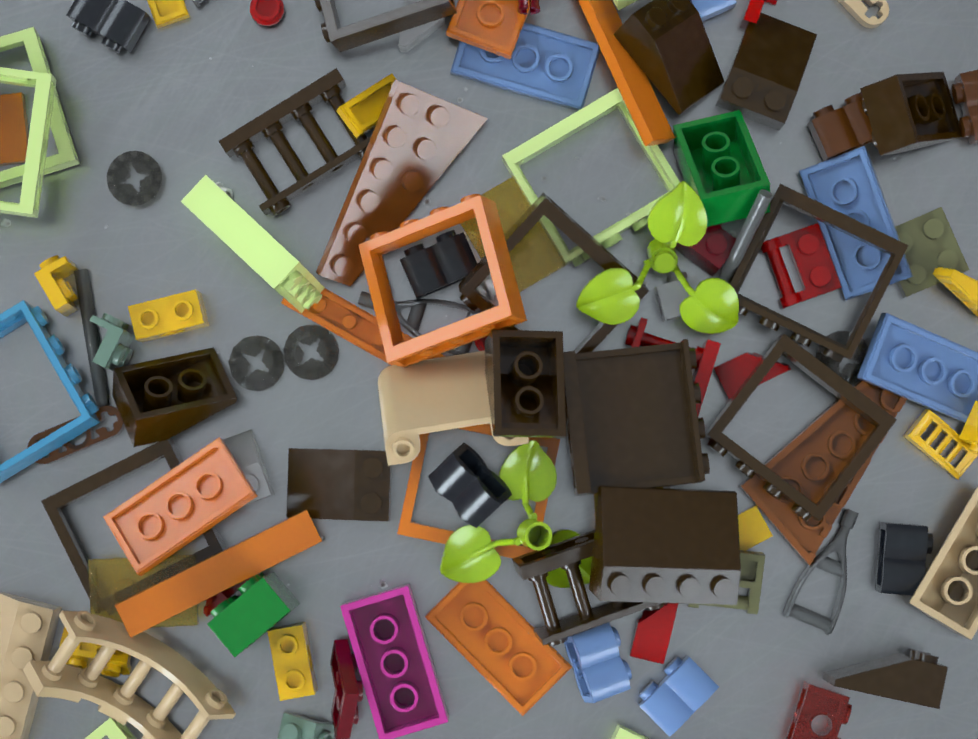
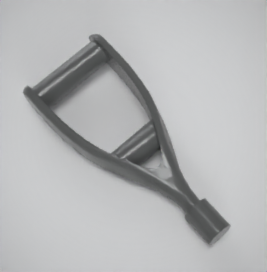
[358,291,482,355]
[783,508,859,635]

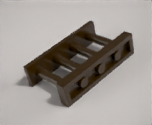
[219,68,371,216]
[512,530,665,646]

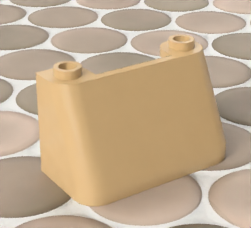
[378,350,529,466]

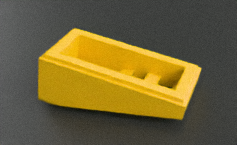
[933,267,978,317]
[903,409,978,480]

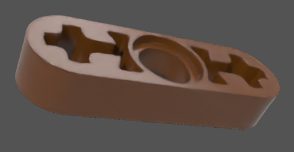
[28,406,125,464]

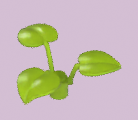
[576,181,739,334]
[440,440,592,588]

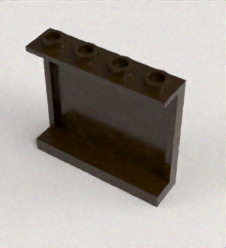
[563,339,710,496]

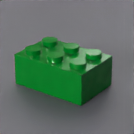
[673,110,770,227]
[207,572,300,658]

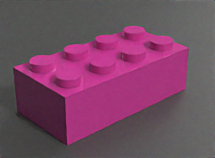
[340,583,449,739]

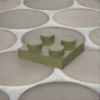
[895,207,969,298]

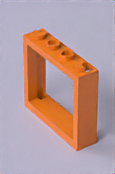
[358,194,527,367]
[397,424,560,558]

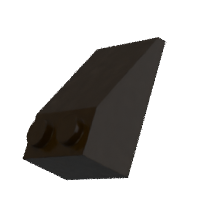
[614,0,725,115]
[715,13,817,130]
[860,72,963,156]
[485,329,566,438]
[112,347,237,447]
[286,448,392,521]
[823,649,948,709]

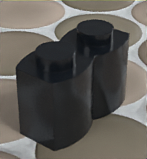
[66,0,151,53]
[400,230,477,299]
[428,443,512,528]
[876,522,933,596]

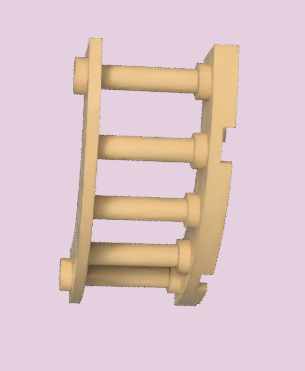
[23,610,236,739]

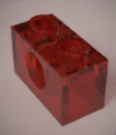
[786,681,852,739]

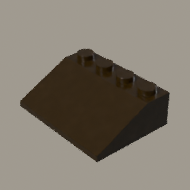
[589,486,741,605]

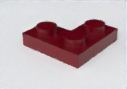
[330,639,363,739]

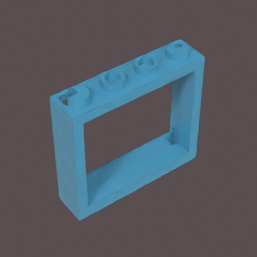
[0,300,100,483]

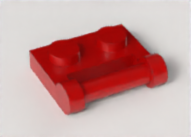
[761,223,842,309]

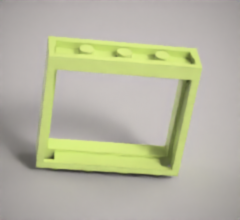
[0,27,80,188]
[0,67,57,218]
[502,88,680,267]
[181,175,325,313]

